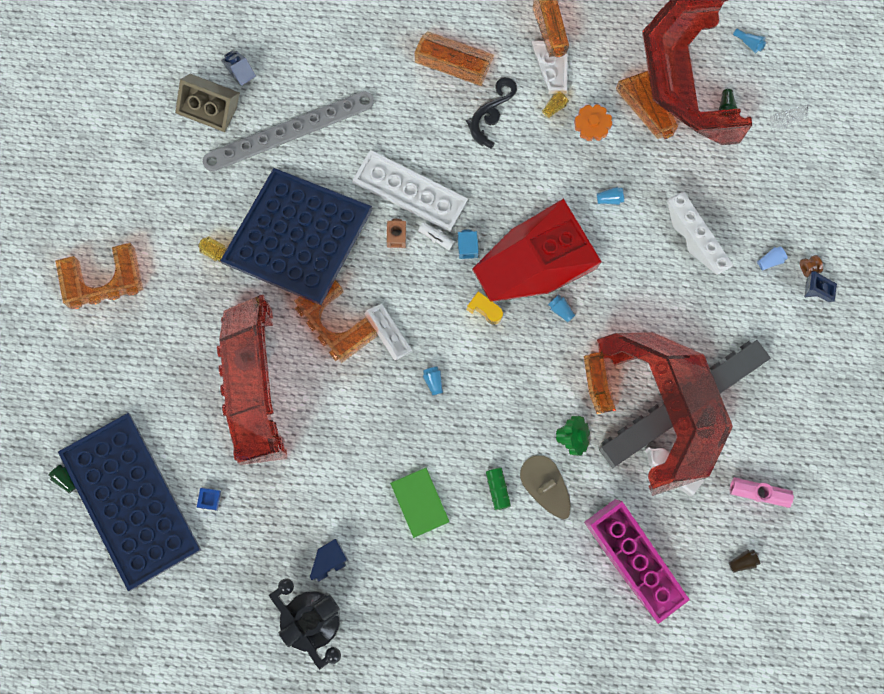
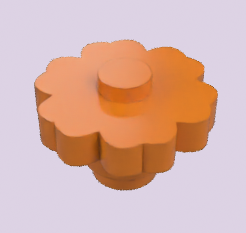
[574,104,612,141]

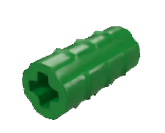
[486,468,511,511]

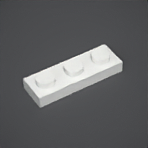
[364,304,412,361]

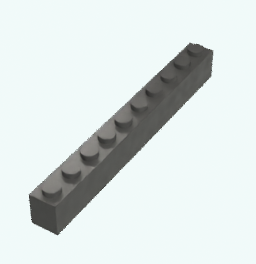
[599,340,771,469]

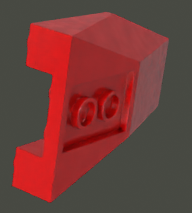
[472,198,602,302]

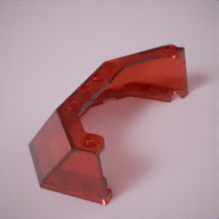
[642,0,752,145]
[217,295,287,465]
[597,332,733,496]

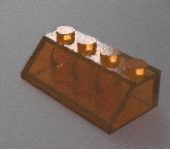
[414,31,494,86]

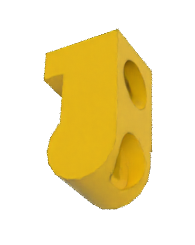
[466,291,503,325]

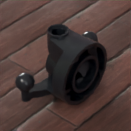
[269,578,341,670]

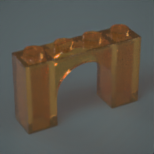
[55,243,143,309]
[294,279,378,364]

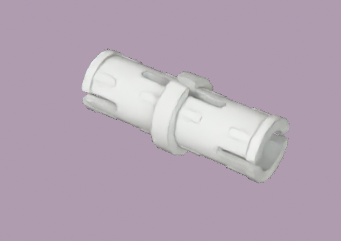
[418,222,456,251]

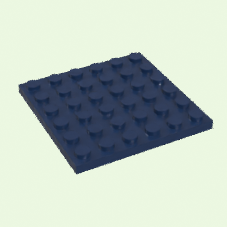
[220,168,373,305]

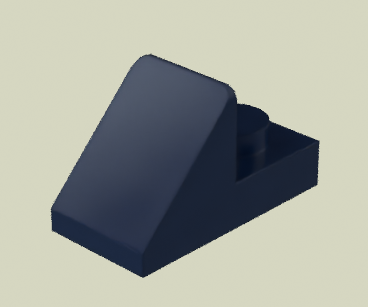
[804,272,837,302]

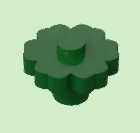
[556,416,590,456]

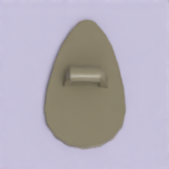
[520,455,570,519]

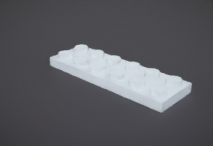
[353,150,468,232]

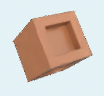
[387,219,406,248]

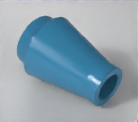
[597,186,624,205]
[548,294,575,323]
[423,366,443,396]

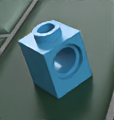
[458,229,478,259]

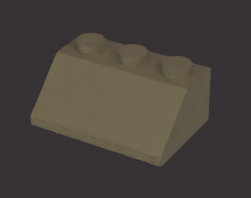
[175,74,240,132]

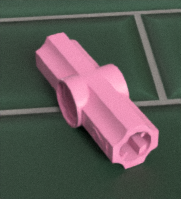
[729,477,794,508]

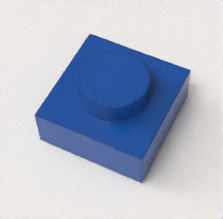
[197,488,221,511]

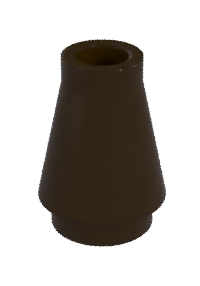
[728,549,761,573]

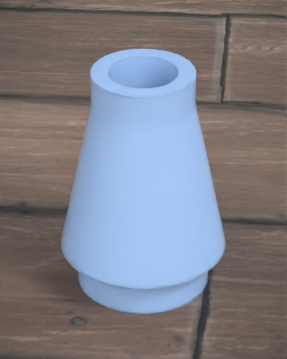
[757,246,788,271]

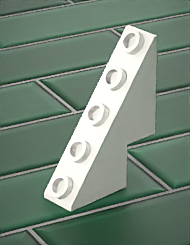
[667,192,733,275]

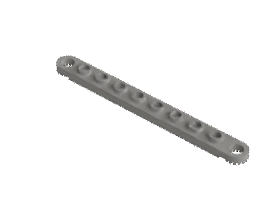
[203,91,374,171]

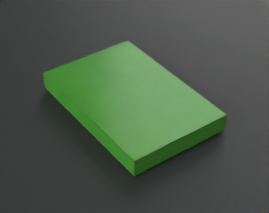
[390,468,450,538]

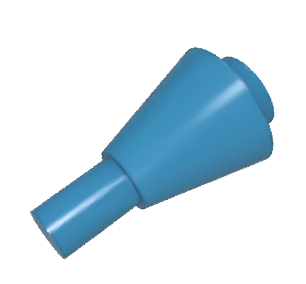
[733,29,766,54]

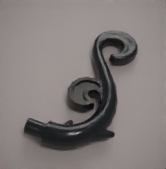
[466,77,517,149]

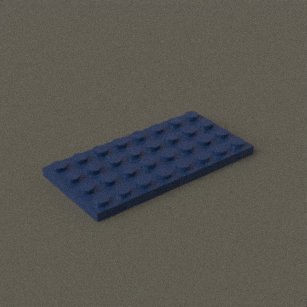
[58,413,201,591]

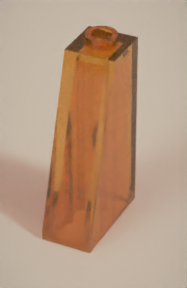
[532,0,569,57]
[616,69,678,139]

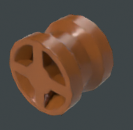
[800,255,823,277]

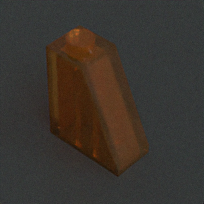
[583,352,616,414]

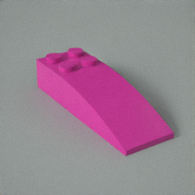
[584,499,690,624]

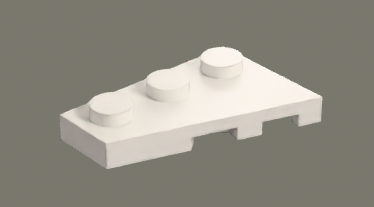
[531,41,568,94]

